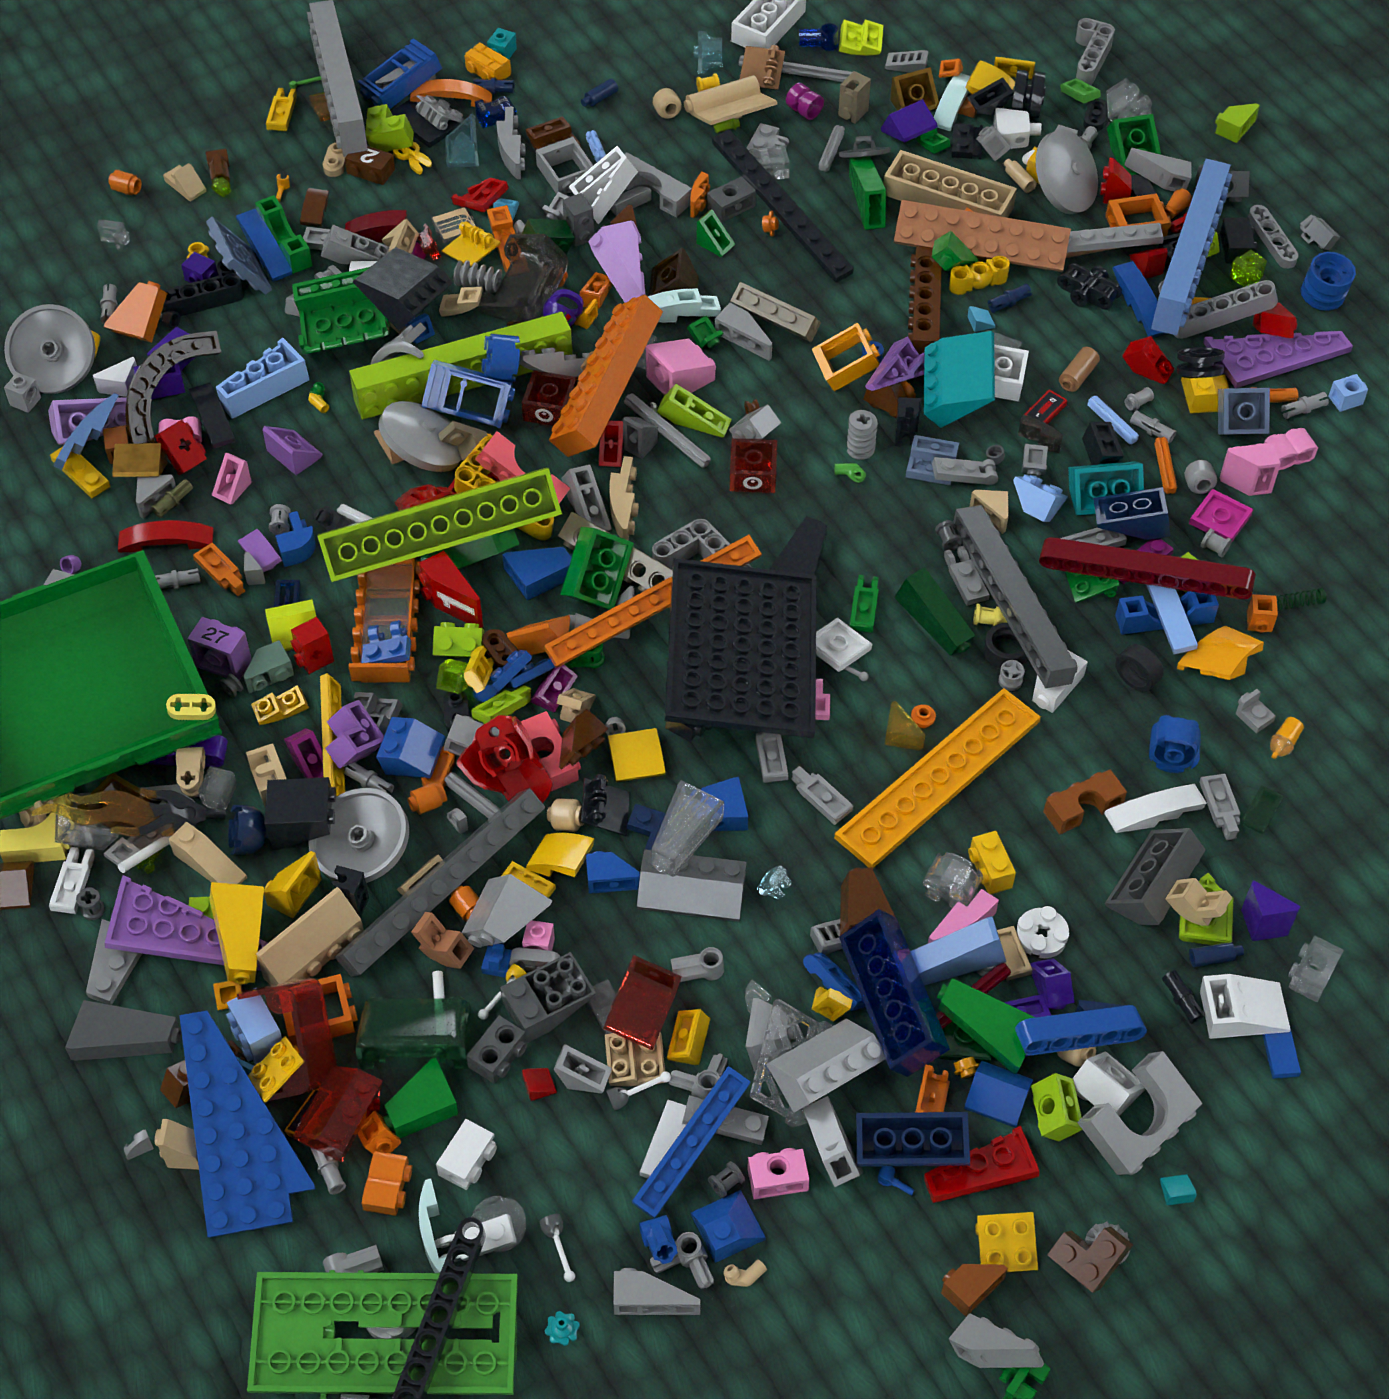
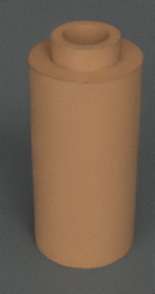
[1059,347,1100,392]

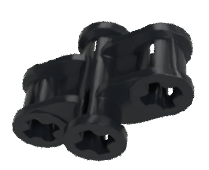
[1057,263,1122,310]

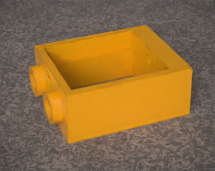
[812,323,880,392]

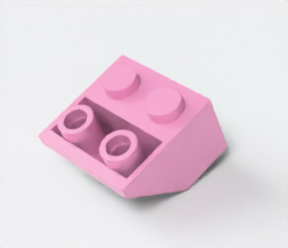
[1220,443,1281,496]

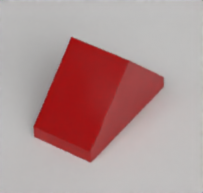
[1130,248,1168,279]
[599,420,624,467]

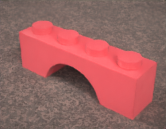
[475,431,570,503]

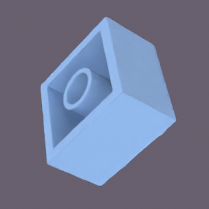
[226,988,282,1065]

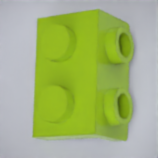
[433,622,484,657]

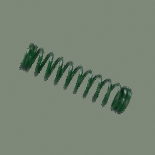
[1275,588,1327,610]

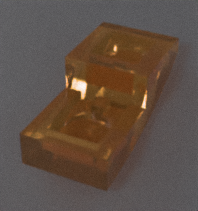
[309,92,330,122]

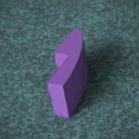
[238,529,282,572]

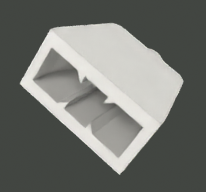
[993,108,1041,149]

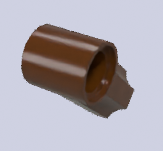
[206,148,230,188]

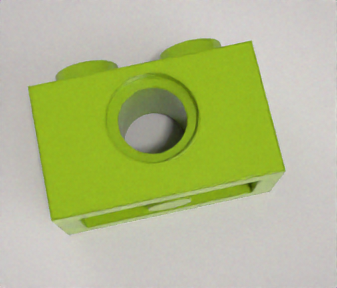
[1031,1073,1083,1141]

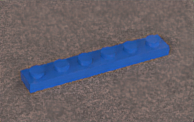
[632,1066,751,1219]

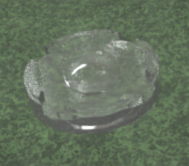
[472,1196,526,1252]

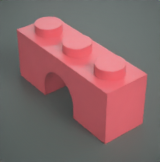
[521,711,581,791]

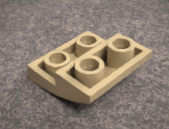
[605,1030,666,1086]

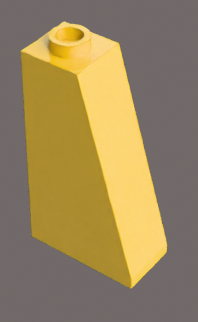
[210,882,264,984]

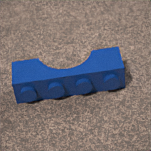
[1115,591,1219,635]

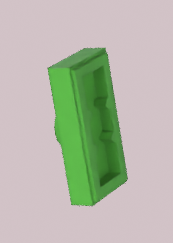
[1060,78,1101,103]

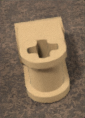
[176,747,205,797]

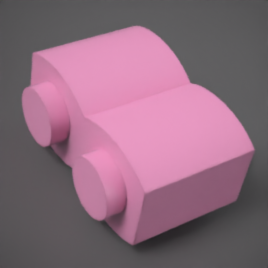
[1264,428,1318,470]

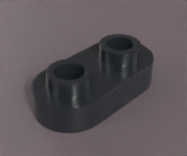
[1083,98,1108,132]
[443,690,469,732]

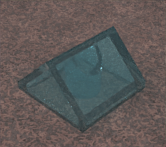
[445,114,479,168]

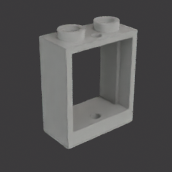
[536,137,593,195]

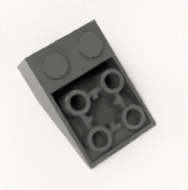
[500,952,596,1043]

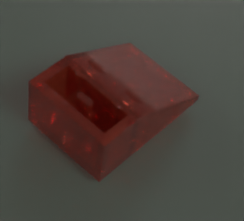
[603,955,682,1050]

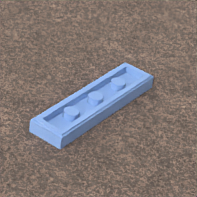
[1146,584,1198,654]

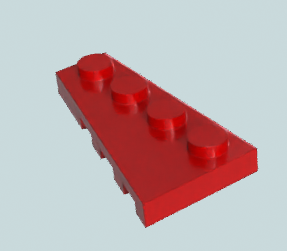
[924,1125,1040,1203]

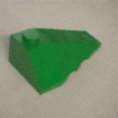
[419,529,519,569]

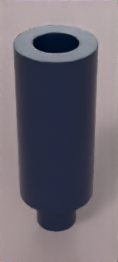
[581,79,618,107]
[1189,942,1244,967]

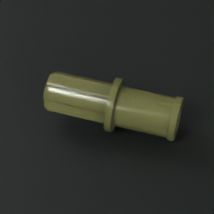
[151,479,193,518]

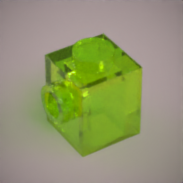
[436,659,468,694]

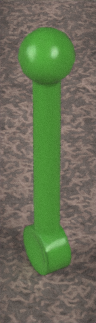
[289,76,321,89]

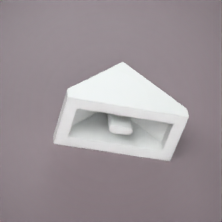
[93,357,137,397]

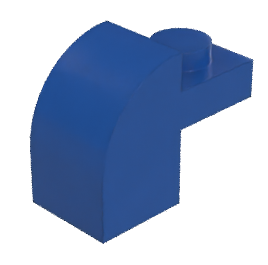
[275,511,316,567]

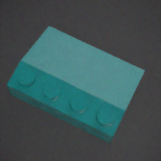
[924,331,995,428]

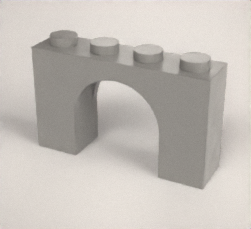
[1077,1051,1202,1175]

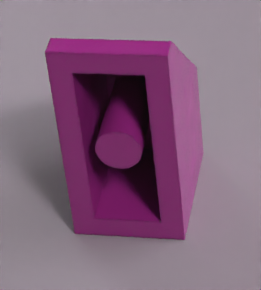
[284,728,324,778]

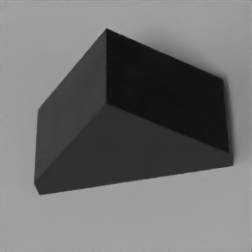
[968,78,1014,115]

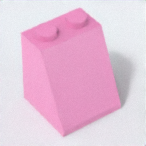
[646,339,716,395]

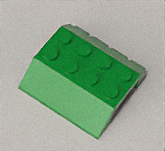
[292,267,391,354]

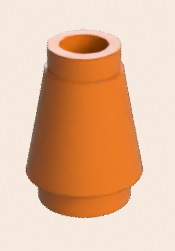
[1165,188,1192,219]

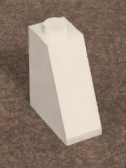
[1032,650,1088,713]

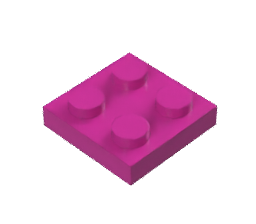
[1189,489,1253,543]

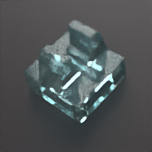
[756,865,792,899]

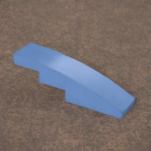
[53,393,119,470]

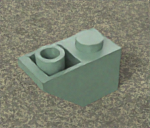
[244,640,294,694]

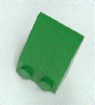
[1107,114,1161,175]

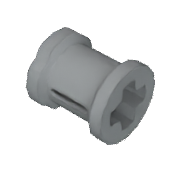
[268,504,291,535]
[1201,528,1232,558]

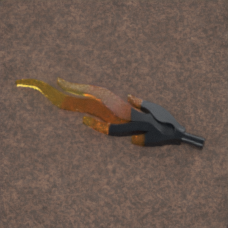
[31,788,226,837]

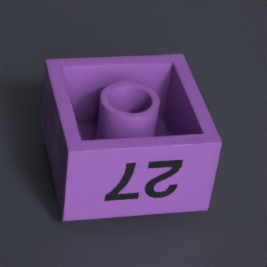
[187,617,252,680]

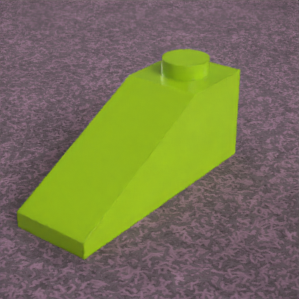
[657,384,732,438]

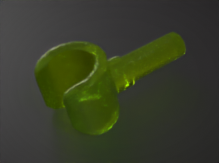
[136,846,166,874]

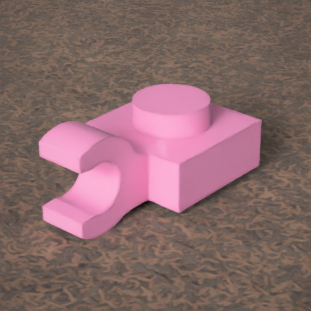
[815,679,830,720]

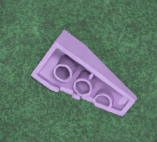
[588,221,645,303]
[48,397,127,445]

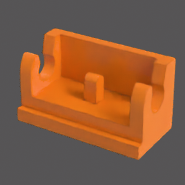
[915,1064,950,1112]

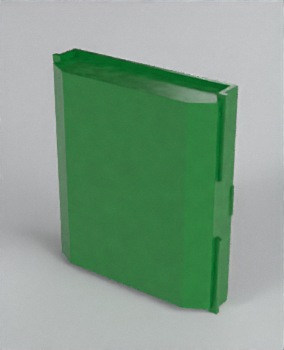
[0,550,222,819]

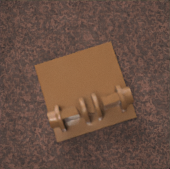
[740,45,785,90]

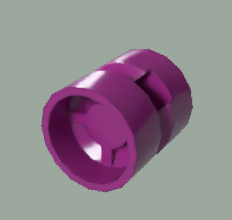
[786,83,824,120]

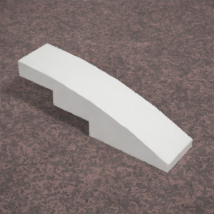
[1104,784,1207,833]

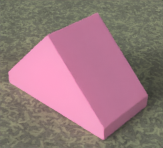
[212,453,252,504]

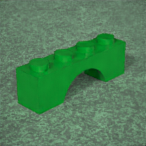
[255,195,312,274]

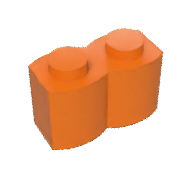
[362,1151,412,1216]

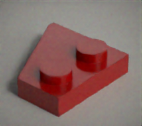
[451,177,509,212]

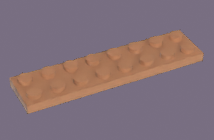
[894,200,1071,272]

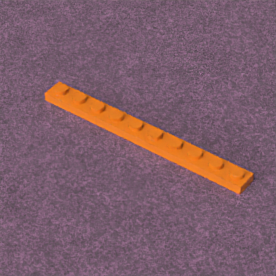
[544,535,762,668]

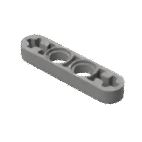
[1248,205,1298,269]

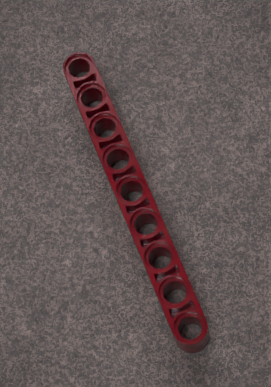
[1039,537,1256,599]

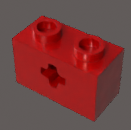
[154,420,207,475]
[290,617,334,674]

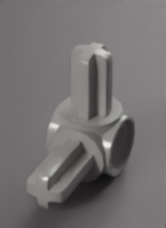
[669,1053,728,1099]
[650,1232,714,1289]

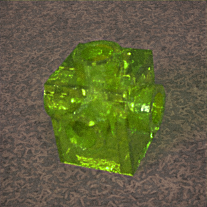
[1230,250,1267,287]

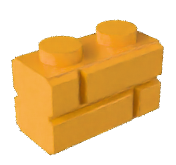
[464,42,511,80]

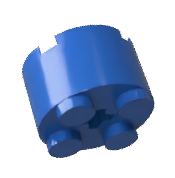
[482,334,520,382]
[1149,715,1201,773]

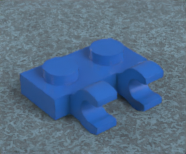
[361,620,411,663]

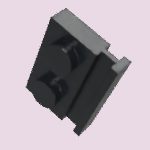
[952,123,983,159]

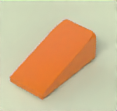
[579,272,613,310]

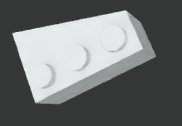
[569,146,638,224]

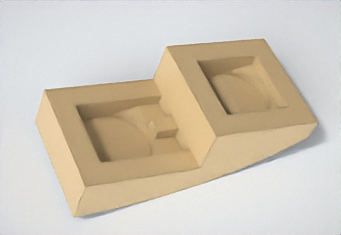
[439,287,483,317]

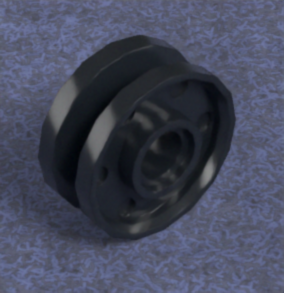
[1177,347,1225,378]

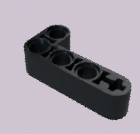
[161,260,244,316]

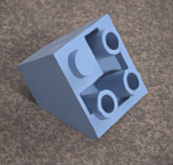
[1013,474,1068,522]

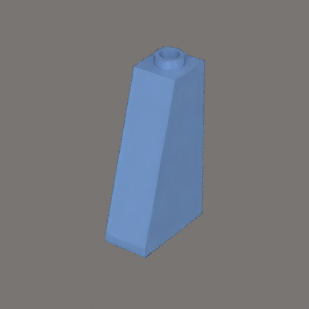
[902,916,1007,988]

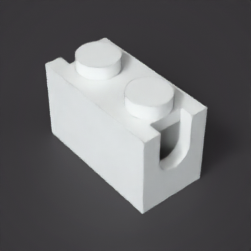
[436,1119,497,1190]

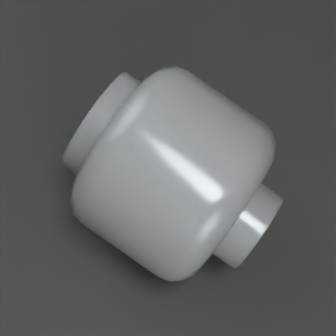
[1184,460,1217,494]

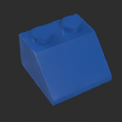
[376,717,446,778]

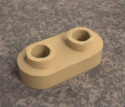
[323,143,346,177]

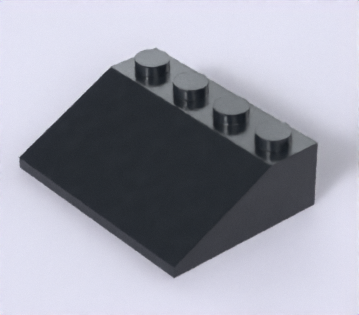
[353,247,453,331]

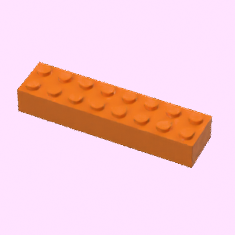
[549,294,663,457]

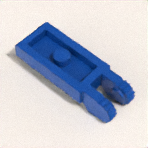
[473,650,532,702]
[803,952,869,1011]

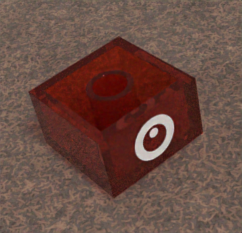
[522,370,577,426]
[729,438,777,493]

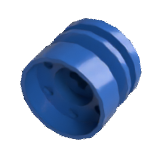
[1301,252,1356,311]

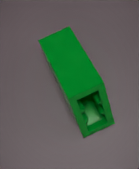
[383,1057,458,1139]

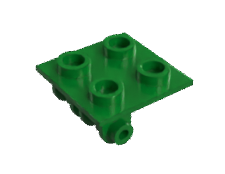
[1065,572,1120,603]

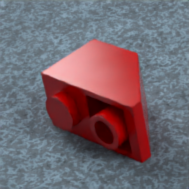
[1100,158,1132,204]
[1253,303,1297,338]
[1122,336,1174,384]

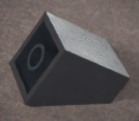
[265,777,336,850]

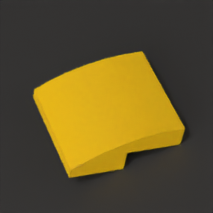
[965,61,1015,94]
[608,728,666,782]
[526,833,594,877]

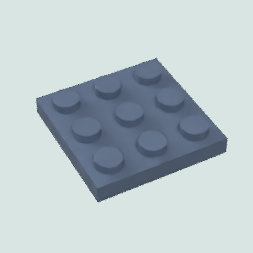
[206,216,272,295]

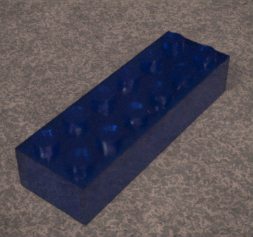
[839,909,950,1077]

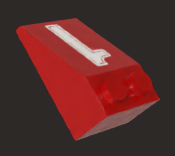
[418,551,483,628]

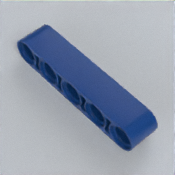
[1015,1005,1147,1055]

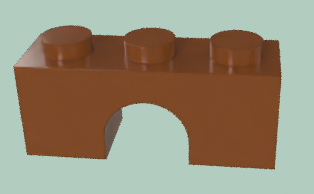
[1044,769,1127,835]

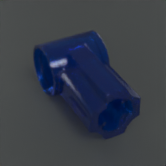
[799,23,838,51]

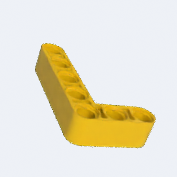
[454,436,554,540]

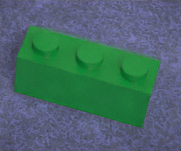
[560,527,634,610]

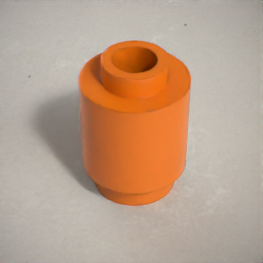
[108,170,142,195]
[408,783,447,815]
[449,886,479,922]

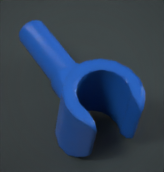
[878,1166,914,1196]

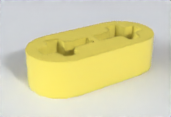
[166,694,216,720]

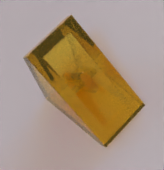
[885,700,925,750]

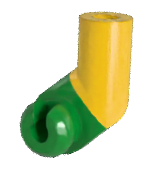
[308,382,329,413]

